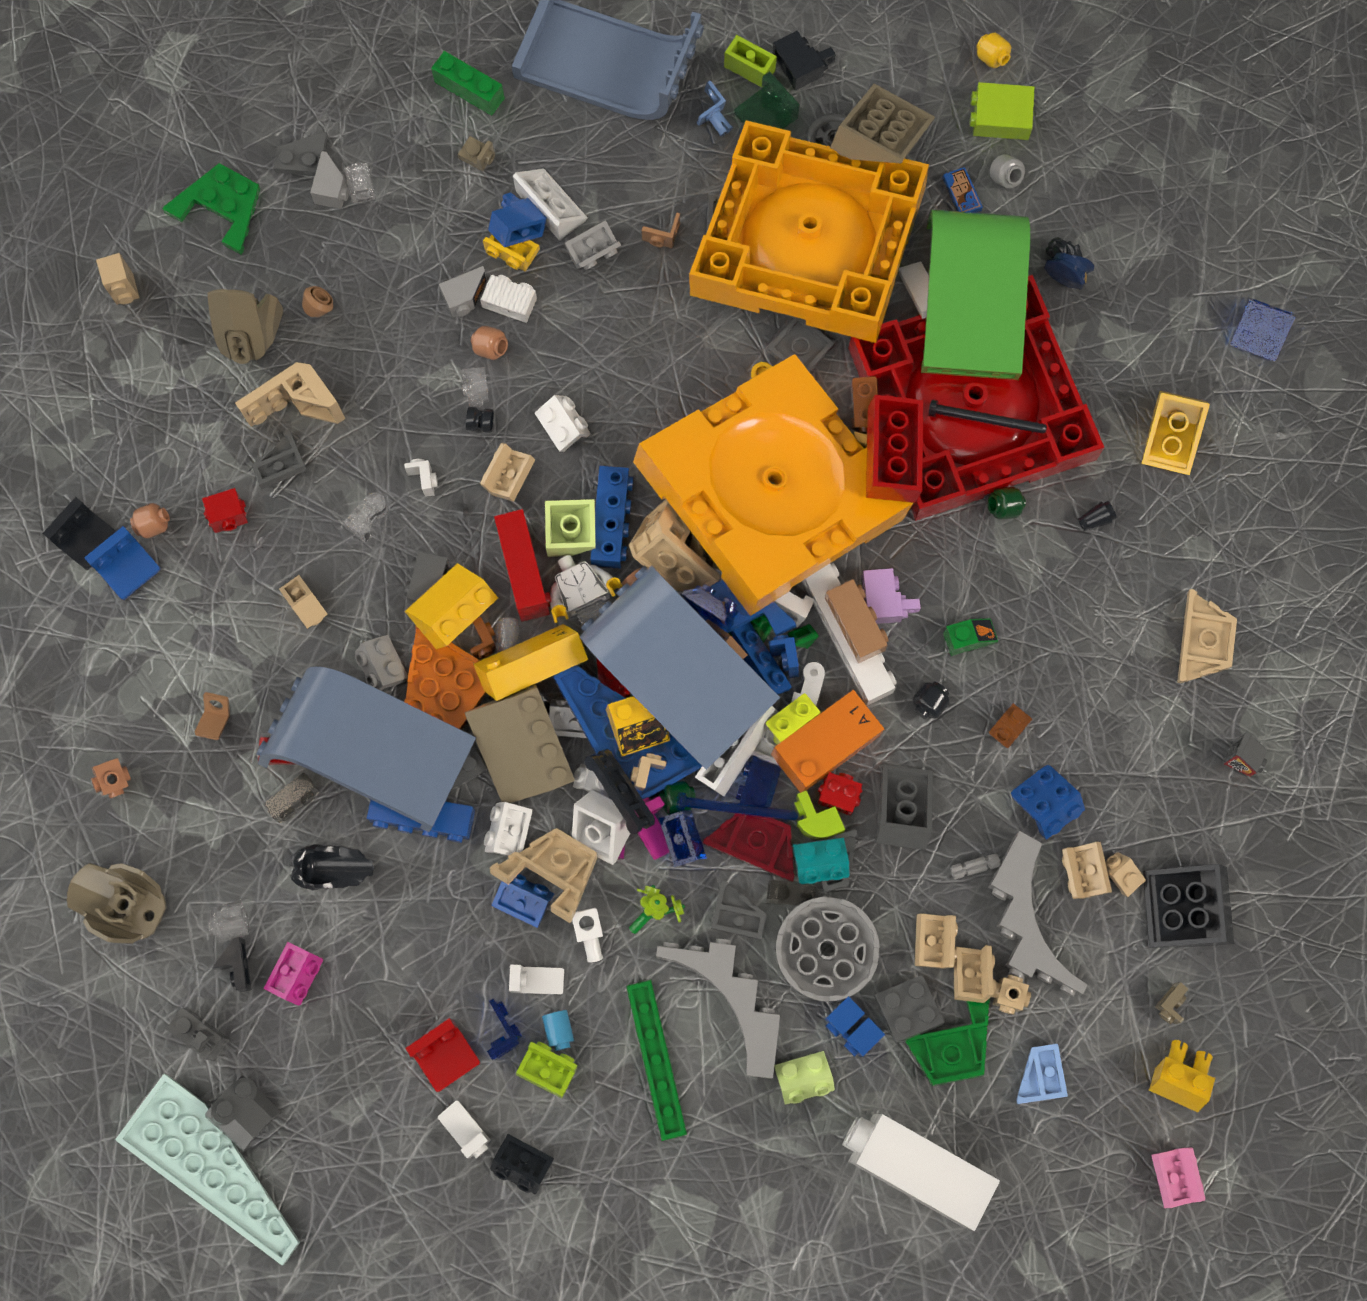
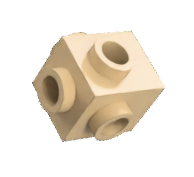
[992,975,1031,1015]

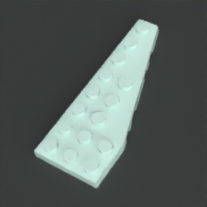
[115,1074,300,1265]

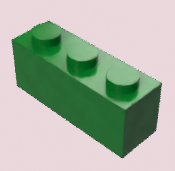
[431,51,505,116]

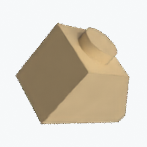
[279,575,328,629]

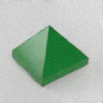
[788,624,819,649]

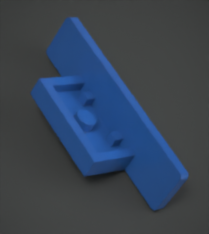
[731,622,792,694]

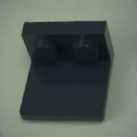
[42,497,116,570]

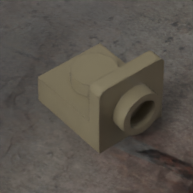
[458,136,495,171]
[1155,982,1188,1024]

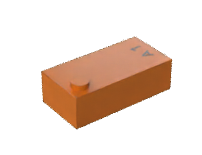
[771,690,885,793]

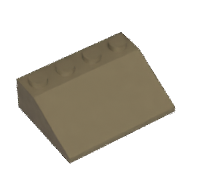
[830,84,935,163]
[464,684,575,803]

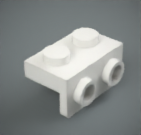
[535,395,591,452]

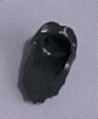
[291,844,375,891]

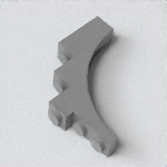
[988,831,1087,997]
[656,939,780,1079]

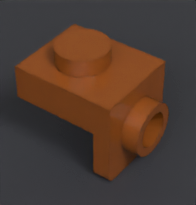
[470,617,496,659]
[989,703,1032,748]

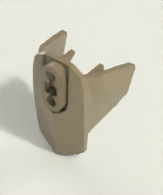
[207,289,283,364]
[67,863,167,944]

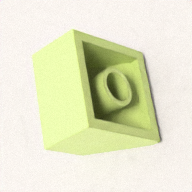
[545,499,596,557]

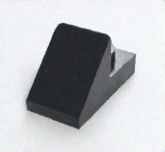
[212,937,252,992]

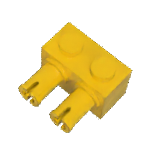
[1149,1040,1215,1112]

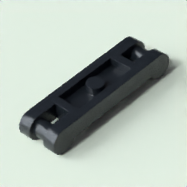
[584,749,655,834]

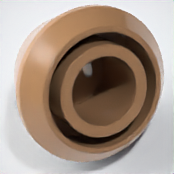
[302,286,334,317]

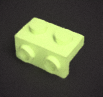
[774,1051,835,1104]

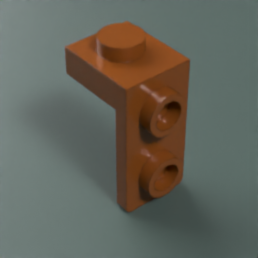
[851,377,878,432]

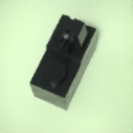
[772,30,836,91]

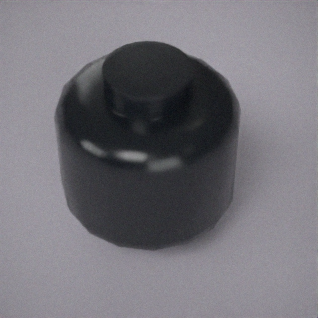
[913,681,950,719]

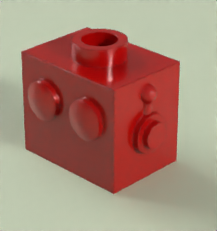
[202,488,248,533]
[818,772,863,816]

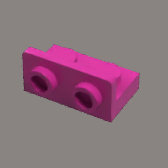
[264,942,323,1006]

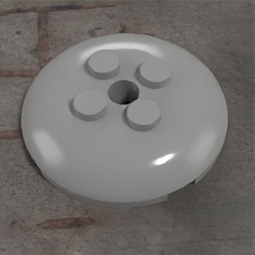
[776,897,880,1001]

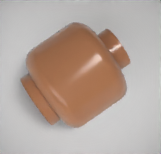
[471,326,508,360]
[130,503,170,539]

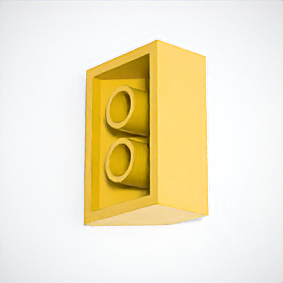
[404,563,498,649]

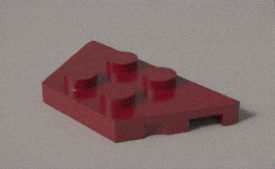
[702,806,794,883]

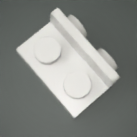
[484,802,533,856]

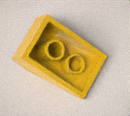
[1141,391,1210,475]

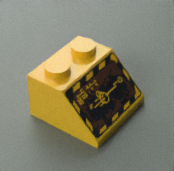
[605,696,670,757]

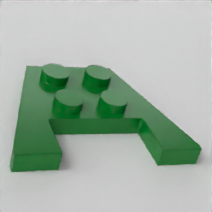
[162,163,260,255]
[905,998,990,1087]

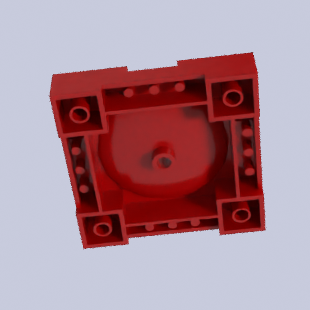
[848,275,1105,521]

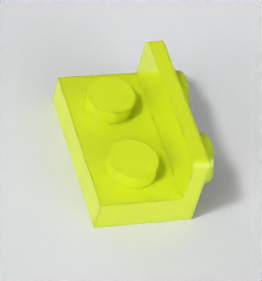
[766,693,821,745]

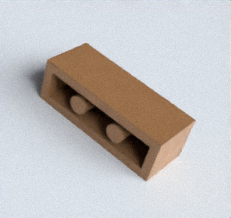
[825,579,889,664]

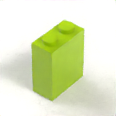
[969,82,1035,140]

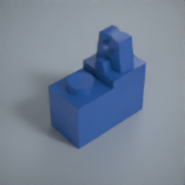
[488,193,547,247]

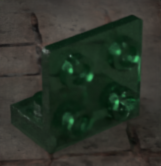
[734,71,800,129]

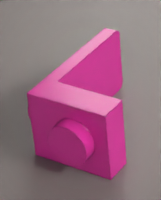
[635,796,675,860]

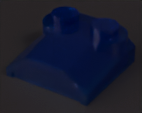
[682,584,739,631]

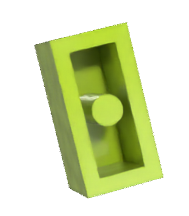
[724,35,777,88]

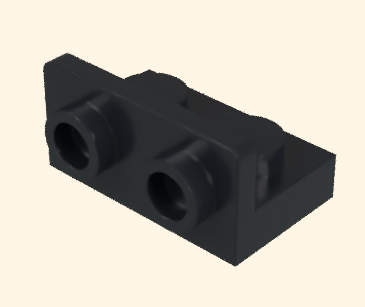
[490,1134,554,1194]

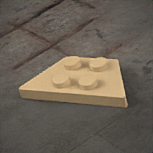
[1177,589,1237,683]

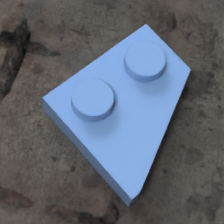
[1016,1044,1068,1104]

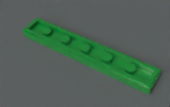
[626,980,687,1141]

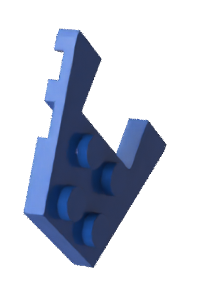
[696,580,796,636]

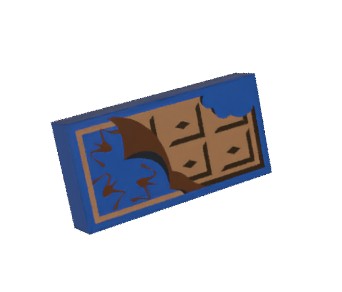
[942,167,983,213]

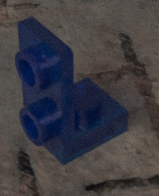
[487,998,522,1061]

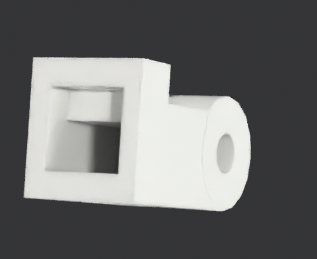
[774,592,815,627]
[791,662,825,706]

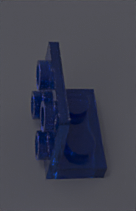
[1230,297,1296,361]

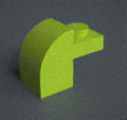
[794,790,845,841]

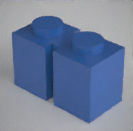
[825,996,885,1057]

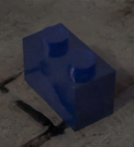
[659,810,707,868]

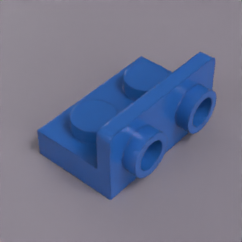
[769,635,799,679]
[491,874,554,928]

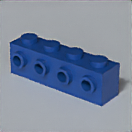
[590,466,634,569]

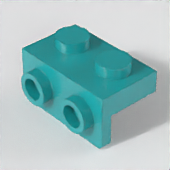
[793,838,850,884]

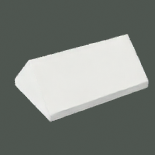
[513,169,588,241]

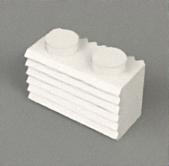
[480,275,537,323]

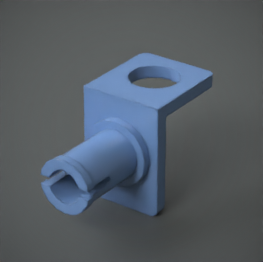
[697,80,733,137]

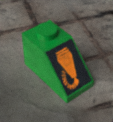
[943,618,998,656]

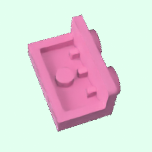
[1151,1147,1205,1208]

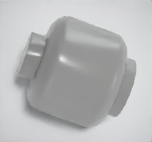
[990,154,1025,188]

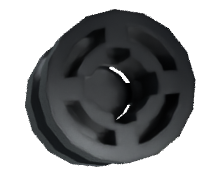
[466,406,494,433]

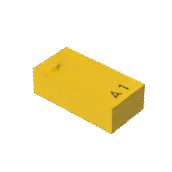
[473,624,588,701]

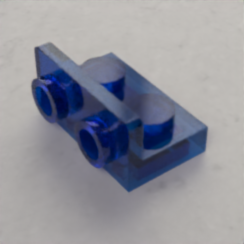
[736,756,782,816]

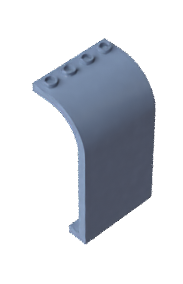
[512,0,704,120]
[579,565,780,770]
[256,667,476,832]

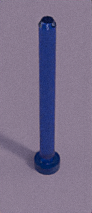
[676,792,798,821]

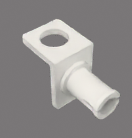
[573,908,603,962]

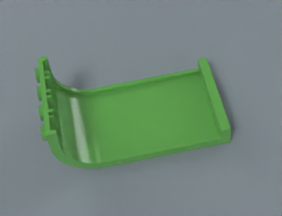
[921,210,1030,380]

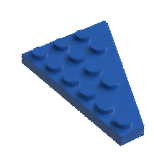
[553,665,702,799]

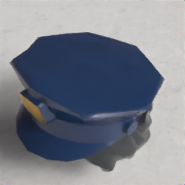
[1044,237,1095,290]

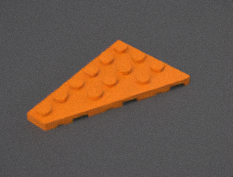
[404,626,486,730]

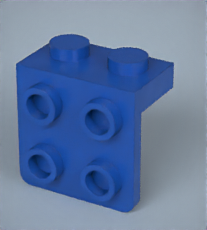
[1011,765,1085,840]

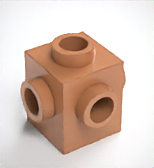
[91,758,131,798]

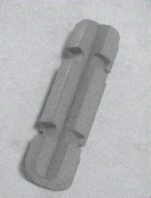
[950,854,1001,879]

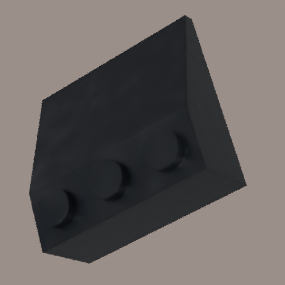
[1143,864,1234,948]

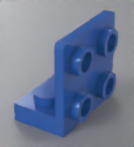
[84,526,161,600]

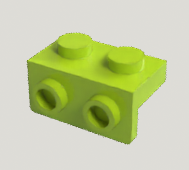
[516,1042,577,1098]

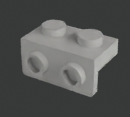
[563,220,621,270]
[355,635,408,691]

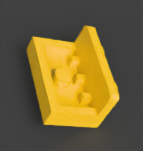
[483,235,540,272]

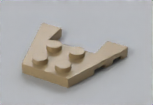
[490,828,597,923]

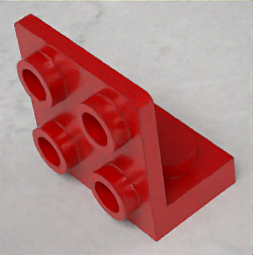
[405,1018,480,1092]

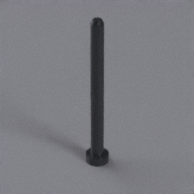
[928,400,1047,434]

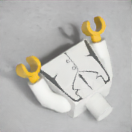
[550,555,623,623]

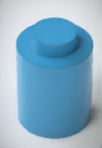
[542,1010,574,1051]

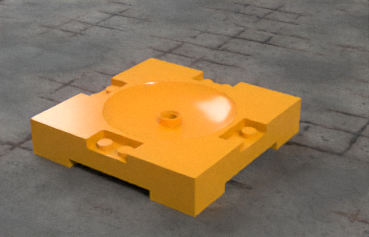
[689,120,929,343]
[633,354,913,616]

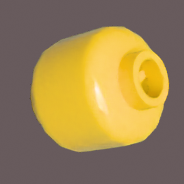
[977,33,1011,68]

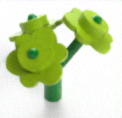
[629,885,685,934]

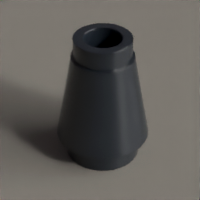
[1078,501,1117,531]

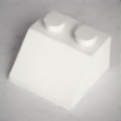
[572,790,630,865]

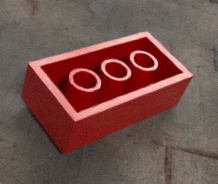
[866,395,923,503]
[494,509,551,622]

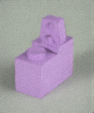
[861,568,920,624]

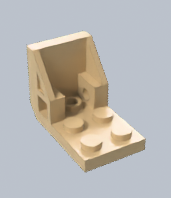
[235,362,345,427]
[629,499,721,598]

